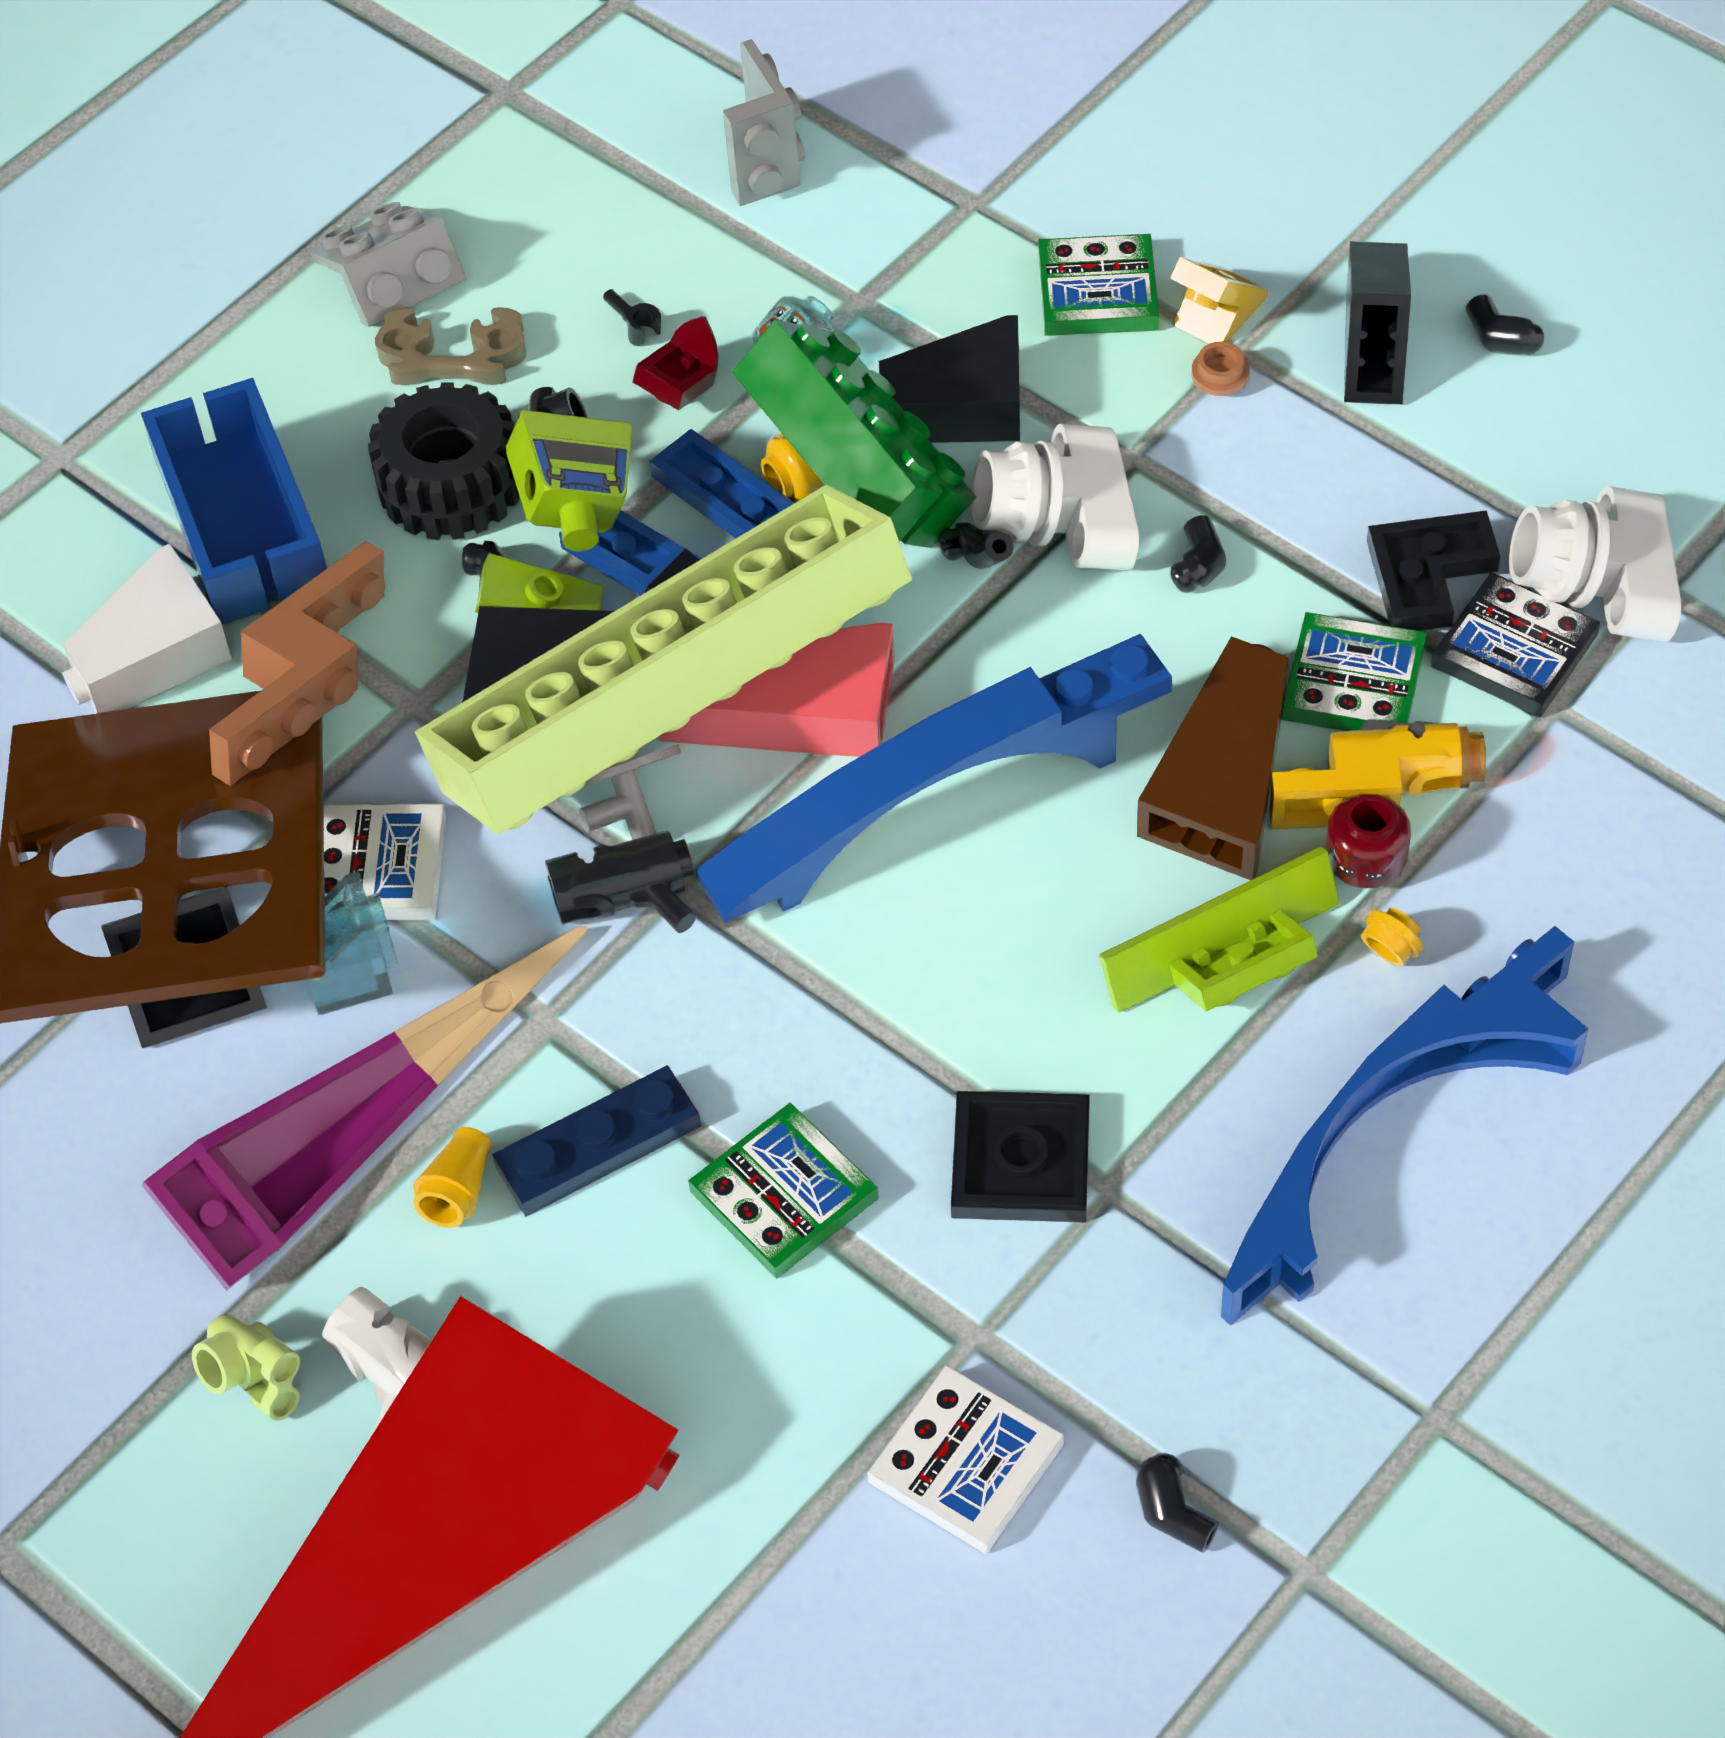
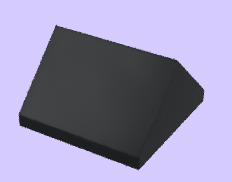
[101,886,267,1049]

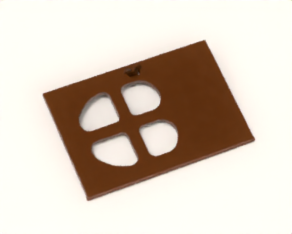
[0,690,326,1024]

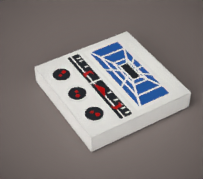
[324,804,446,921]
[867,1366,1064,1555]

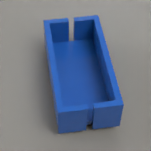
[141,377,327,624]

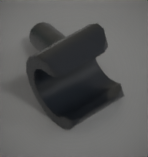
[603,289,661,346]

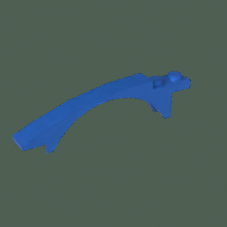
[696,633,1172,923]
[1221,926,1589,1326]

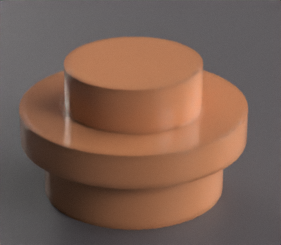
[1191,341,1250,396]

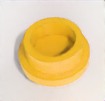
[1361,908,1424,967]

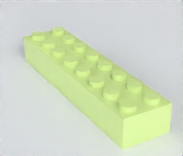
[414,484,912,835]

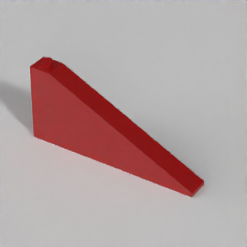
[180,1296,680,1738]

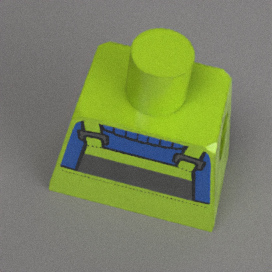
[506,410,632,551]

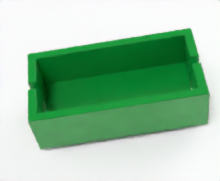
[731,319,977,548]

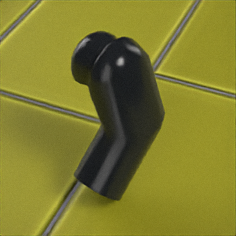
[1465,294,1544,355]
[938,522,1014,569]

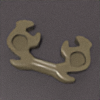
[375,307,526,385]

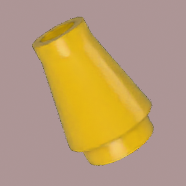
[413,1127,492,1228]

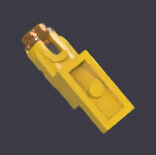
[1269,719,1486,830]

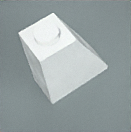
[62,543,232,714]

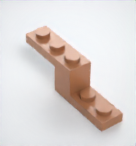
[209,541,385,786]

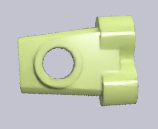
[192,1314,300,1421]

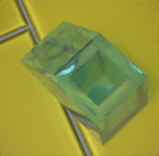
[307,871,399,1016]

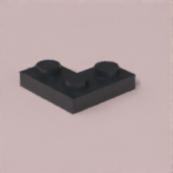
[1367,510,1501,631]

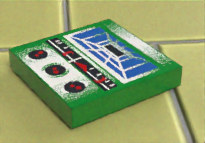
[1038,233,1159,336]
[1282,612,1427,731]
[688,1102,879,1279]

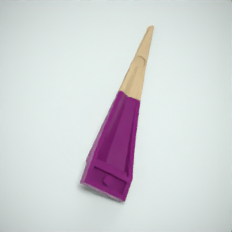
[142,926,587,1291]

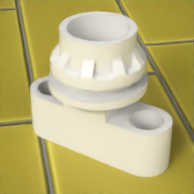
[971,424,1139,570]
[1509,486,1681,642]

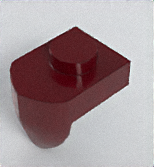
[632,316,719,411]

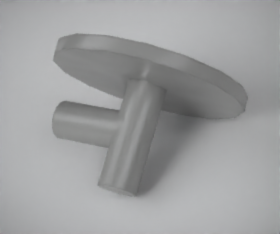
[579,744,681,840]

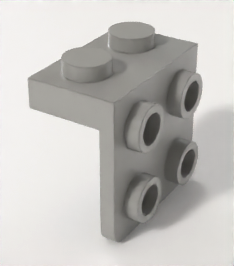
[723,39,805,206]
[310,202,467,327]

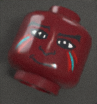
[1325,793,1411,889]

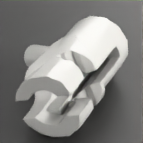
[322,1286,432,1434]

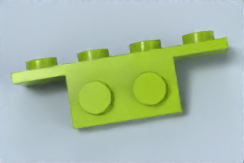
[1098,846,1339,1013]

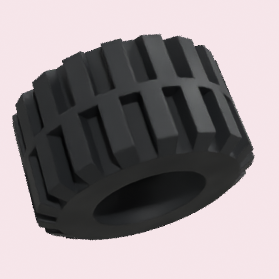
[368,382,520,540]

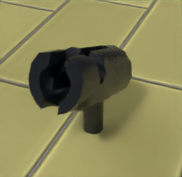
[545,830,696,933]

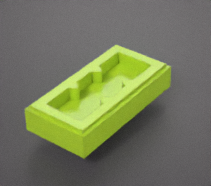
[475,553,604,613]

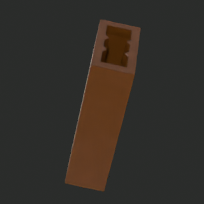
[1137,636,1288,880]

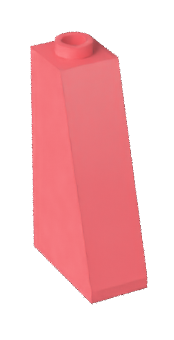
[659,623,895,757]

